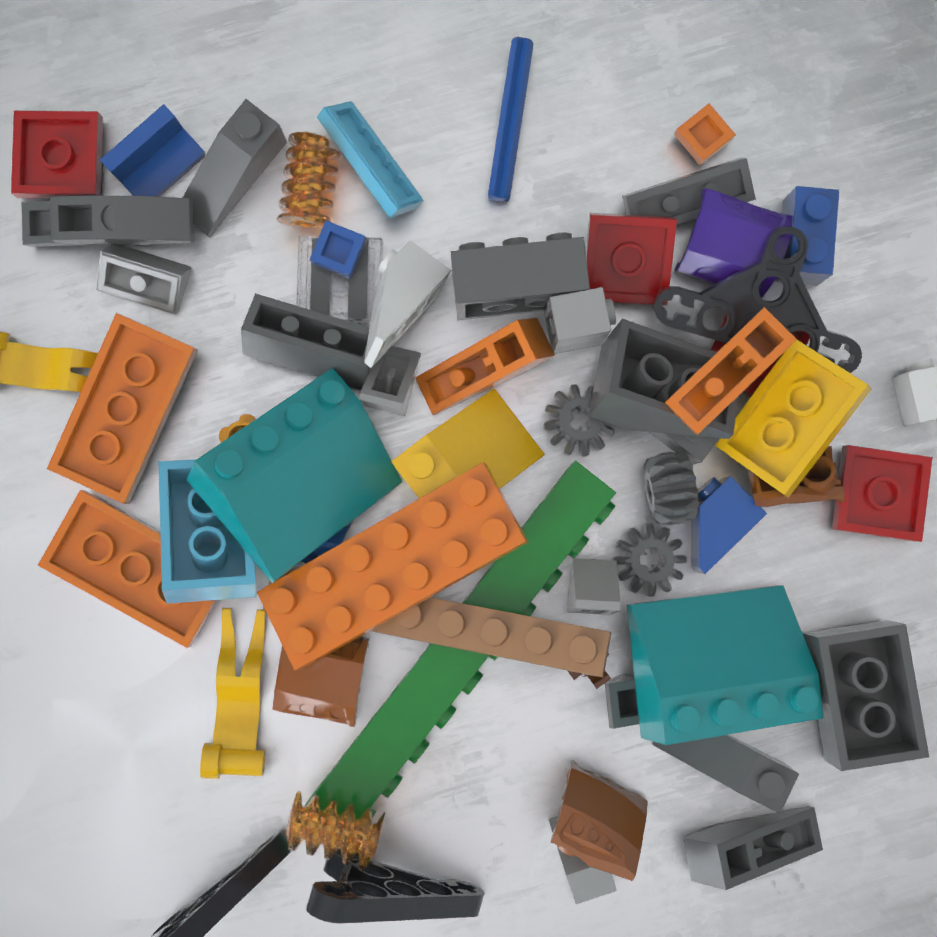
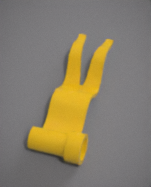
[0,331,98,393]
[200,607,266,779]

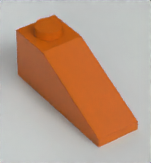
[665,307,797,435]
[415,318,555,415]

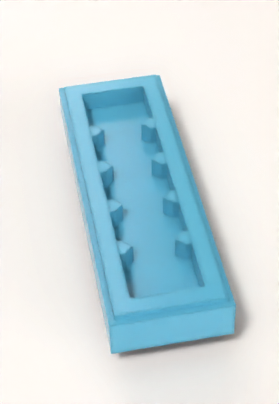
[317,101,424,218]

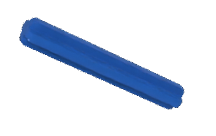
[488,37,534,202]

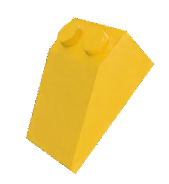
[391,388,545,499]

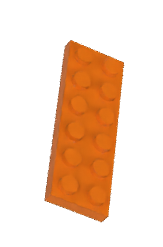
[257,462,529,671]

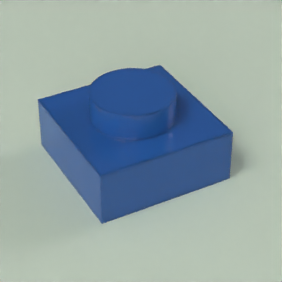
[309,220,367,279]

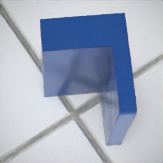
[100,104,206,197]

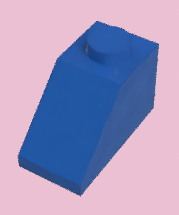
[691,476,767,574]

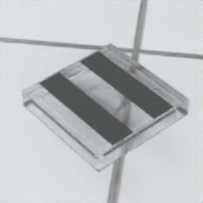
[296,236,384,323]

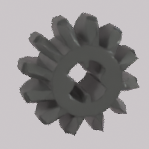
[543,384,615,457]
[643,452,699,525]
[612,523,687,597]

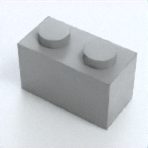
[544,287,616,354]

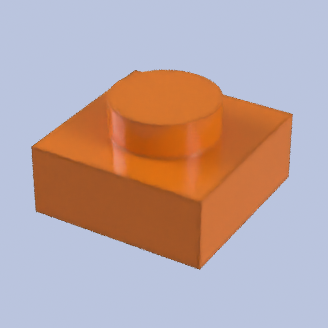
[674,103,736,166]

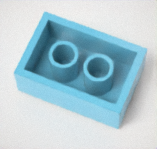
[158,459,256,604]

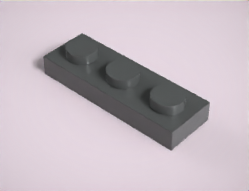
[622,158,756,225]

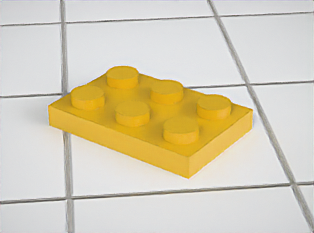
[715,340,872,498]

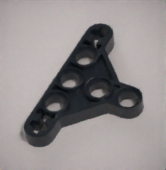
[653,226,862,373]
[151,831,293,937]
[306,845,485,924]

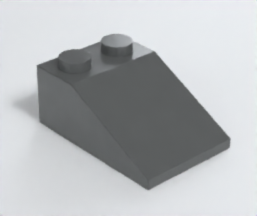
[589,318,738,439]

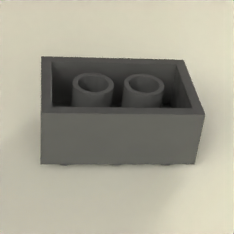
[451,232,590,321]
[803,620,929,771]

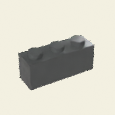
[241,293,370,390]

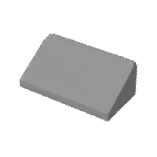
[96,245,191,314]

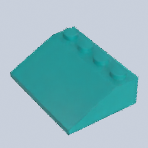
[187,368,402,583]
[626,585,824,745]

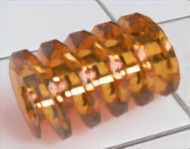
[276,132,341,228]
[286,791,385,869]

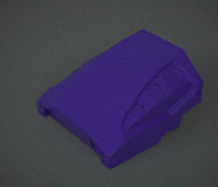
[674,189,792,298]

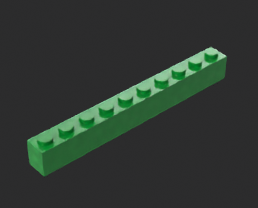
[304,460,617,840]

